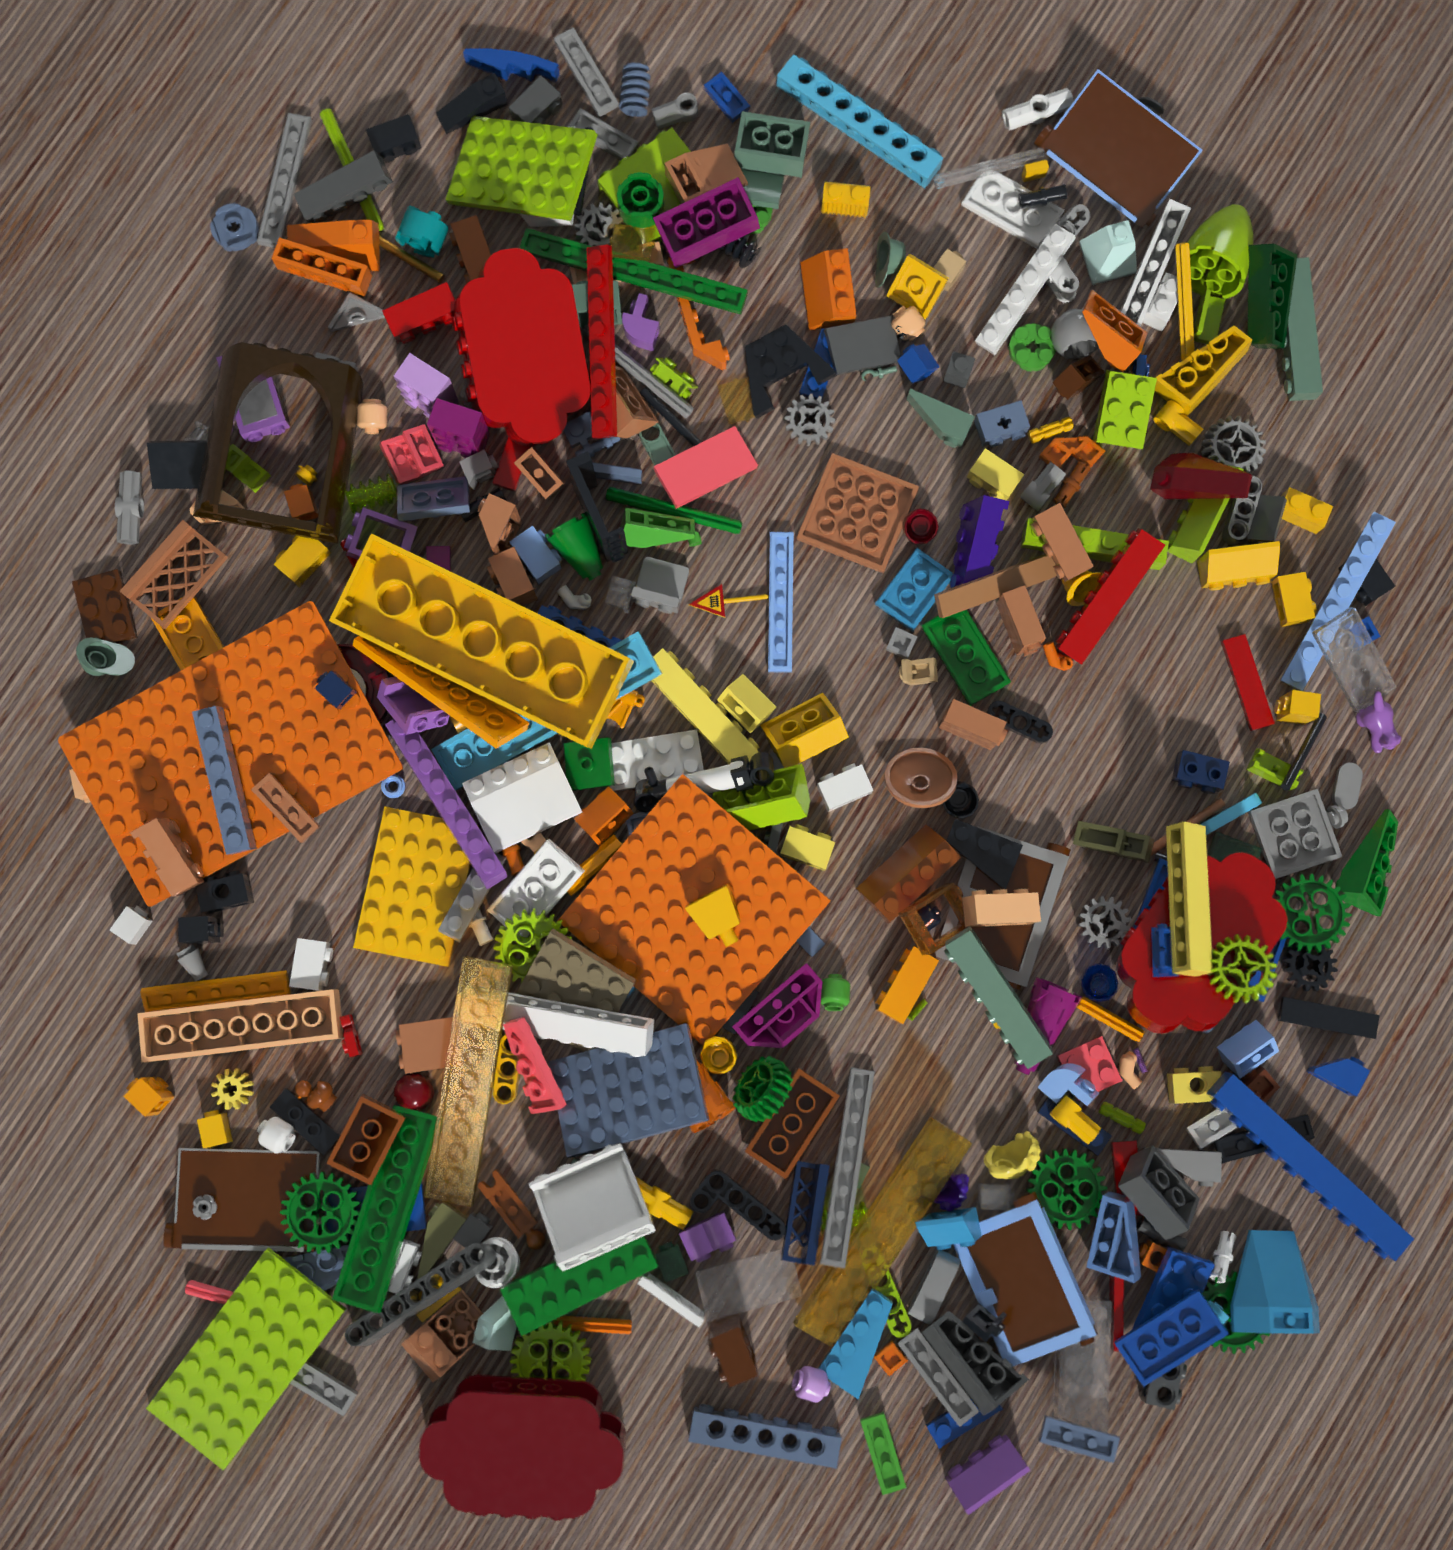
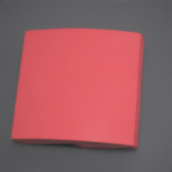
[380,424,444,485]

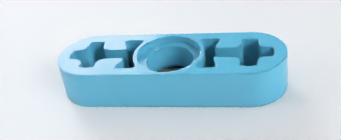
[1200,793,1262,835]

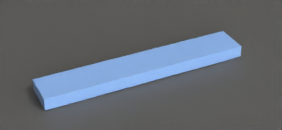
[768,532,794,673]

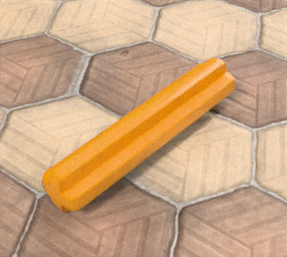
[1077,997,1144,1042]

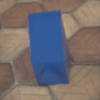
[1307,1056,1370,1096]

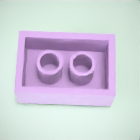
[394,353,459,418]

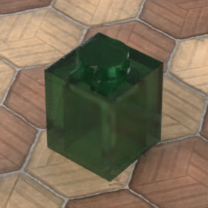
[655,1241,689,1283]

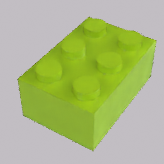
[1093,370,1157,449]

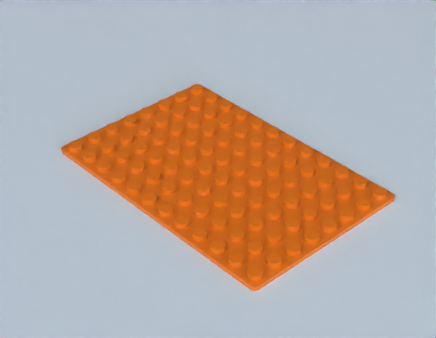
[58,601,403,907]

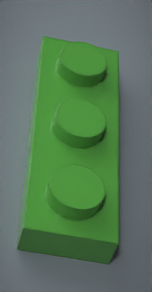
[860,1412,906,1495]

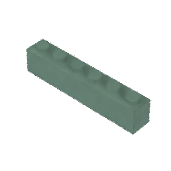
[1281,257,1323,401]
[944,926,1053,1069]

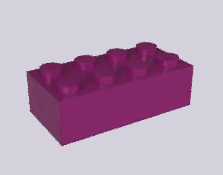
[653,177,760,269]

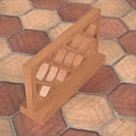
[120,520,228,629]

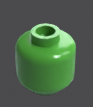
[821,974,851,1011]

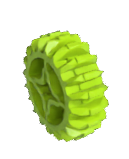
[1208,935,1277,1003]

